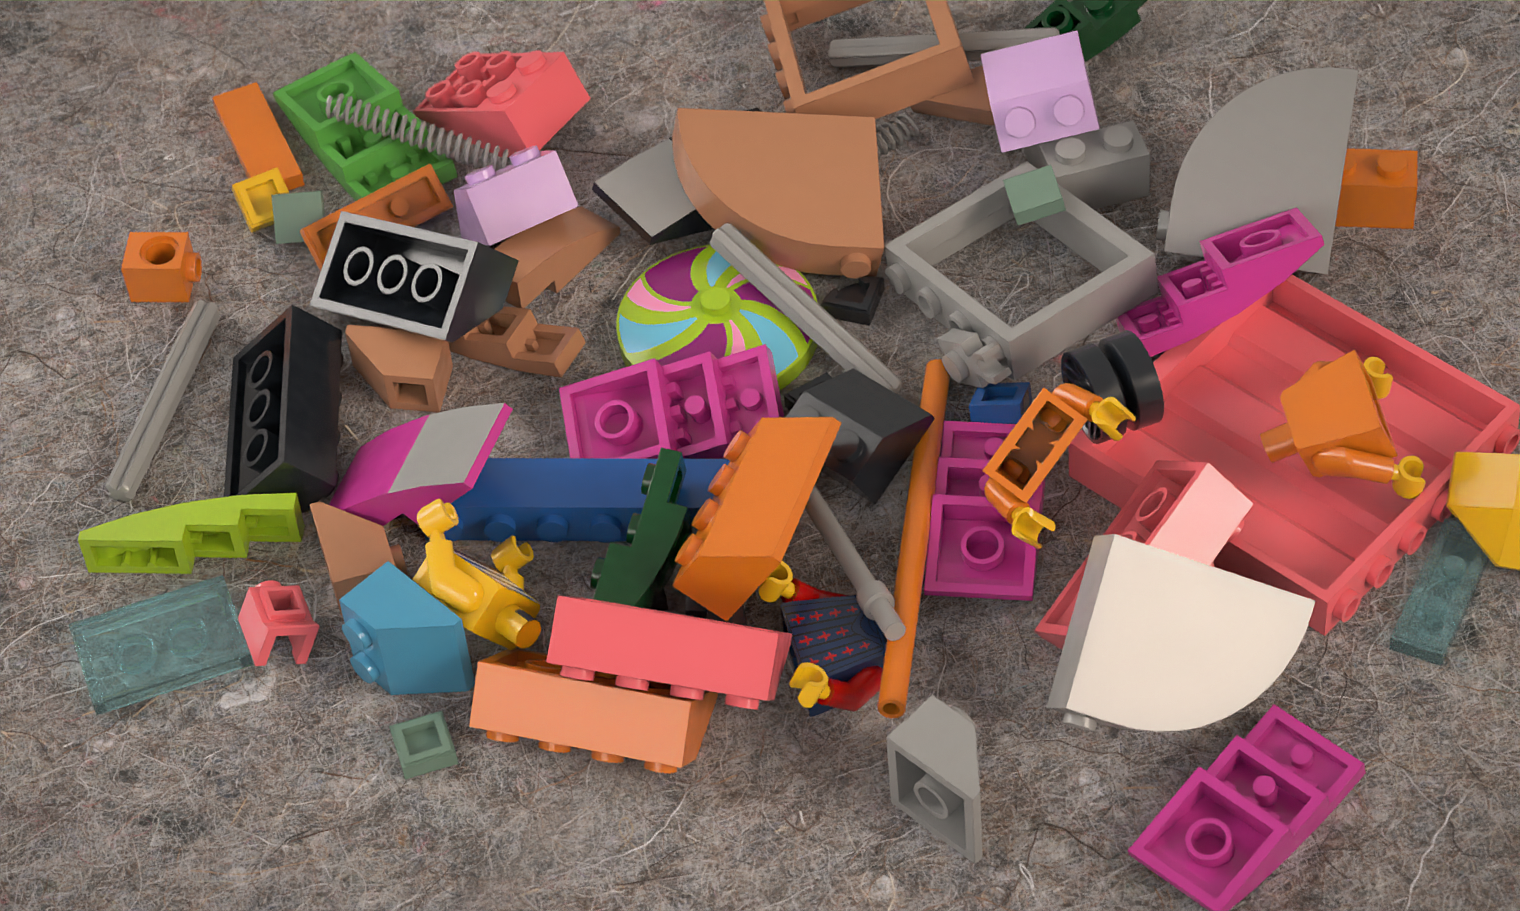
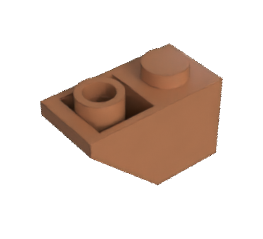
[345,325,453,413]

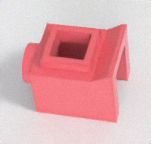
[238,580,320,666]

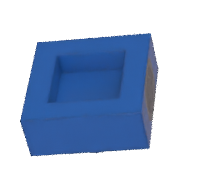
[969,382,1032,424]

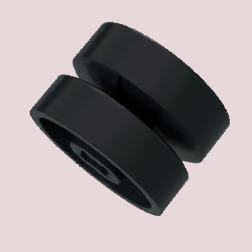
[1061,330,1164,444]

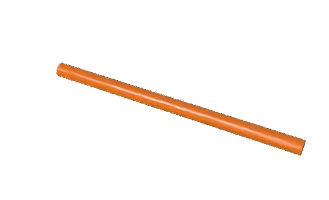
[877,359,950,719]

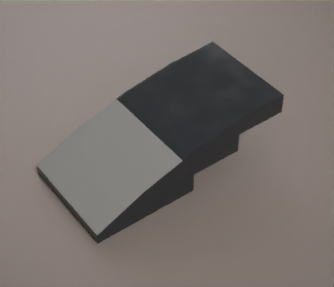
[592,107,762,245]

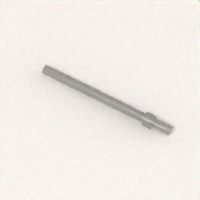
[805,486,906,641]

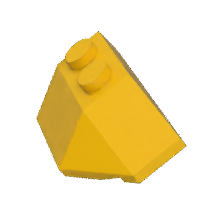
[1446,451,1520,571]

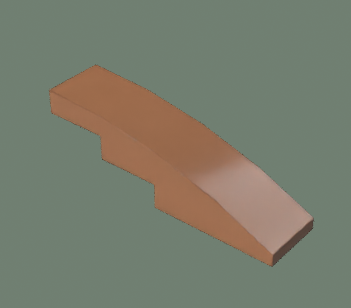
[394,306,586,378]

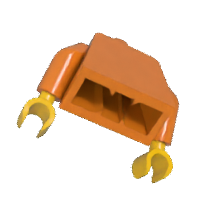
[1260,350,1426,499]
[982,383,1136,549]

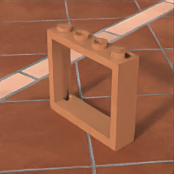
[760,0,975,119]

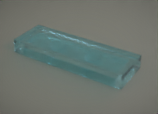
[1389,518,1490,666]

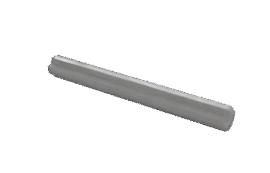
[828,27,1060,68]
[710,223,902,394]
[105,300,220,502]

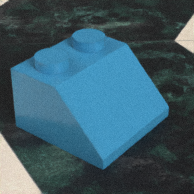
[339,561,475,695]

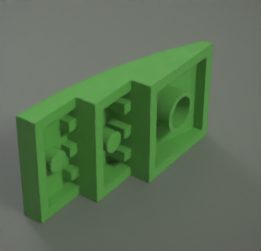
[273,52,458,201]

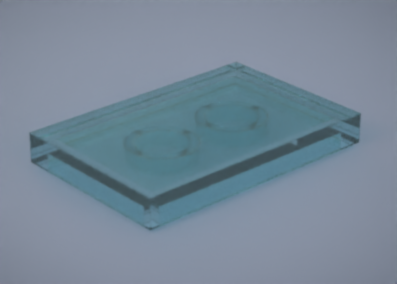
[68,575,253,715]

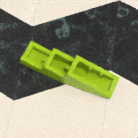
[78,493,305,574]

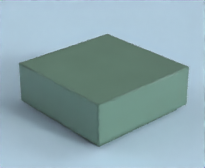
[1003,165,1066,226]
[271,190,325,244]
[389,711,458,780]

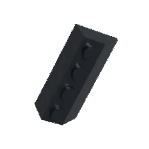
[309,211,519,343]
[224,304,344,513]

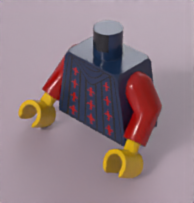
[758,561,916,717]

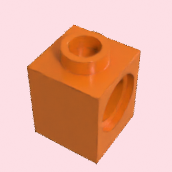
[121,232,202,302]

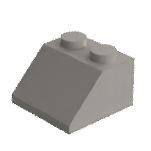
[1024,120,1150,210]
[886,695,983,864]

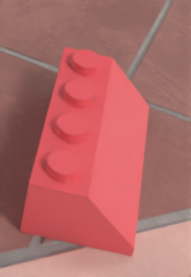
[1034,460,1253,650]
[546,596,792,710]

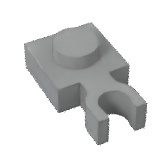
[937,328,1012,388]

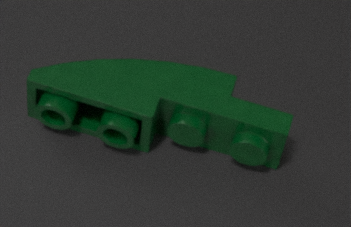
[1023,0,1148,62]
[590,447,692,609]

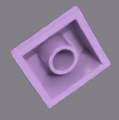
[981,31,1100,153]
[454,145,579,246]

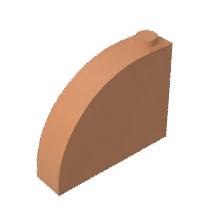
[672,108,884,278]

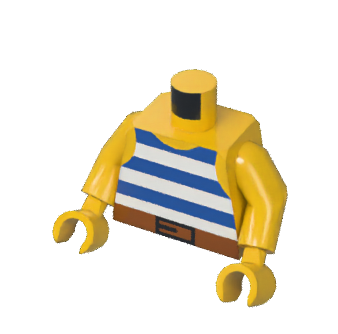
[412,498,541,650]

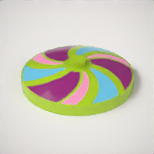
[616,245,817,391]

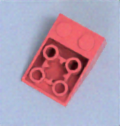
[413,50,591,157]

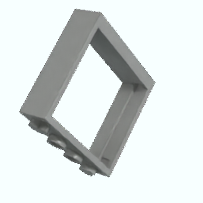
[884,161,1159,381]

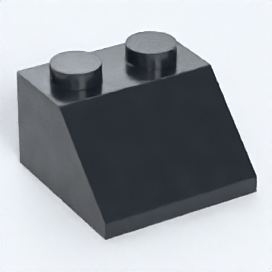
[786,368,935,504]

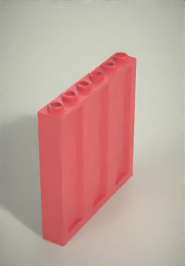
[1069,275,1520,636]

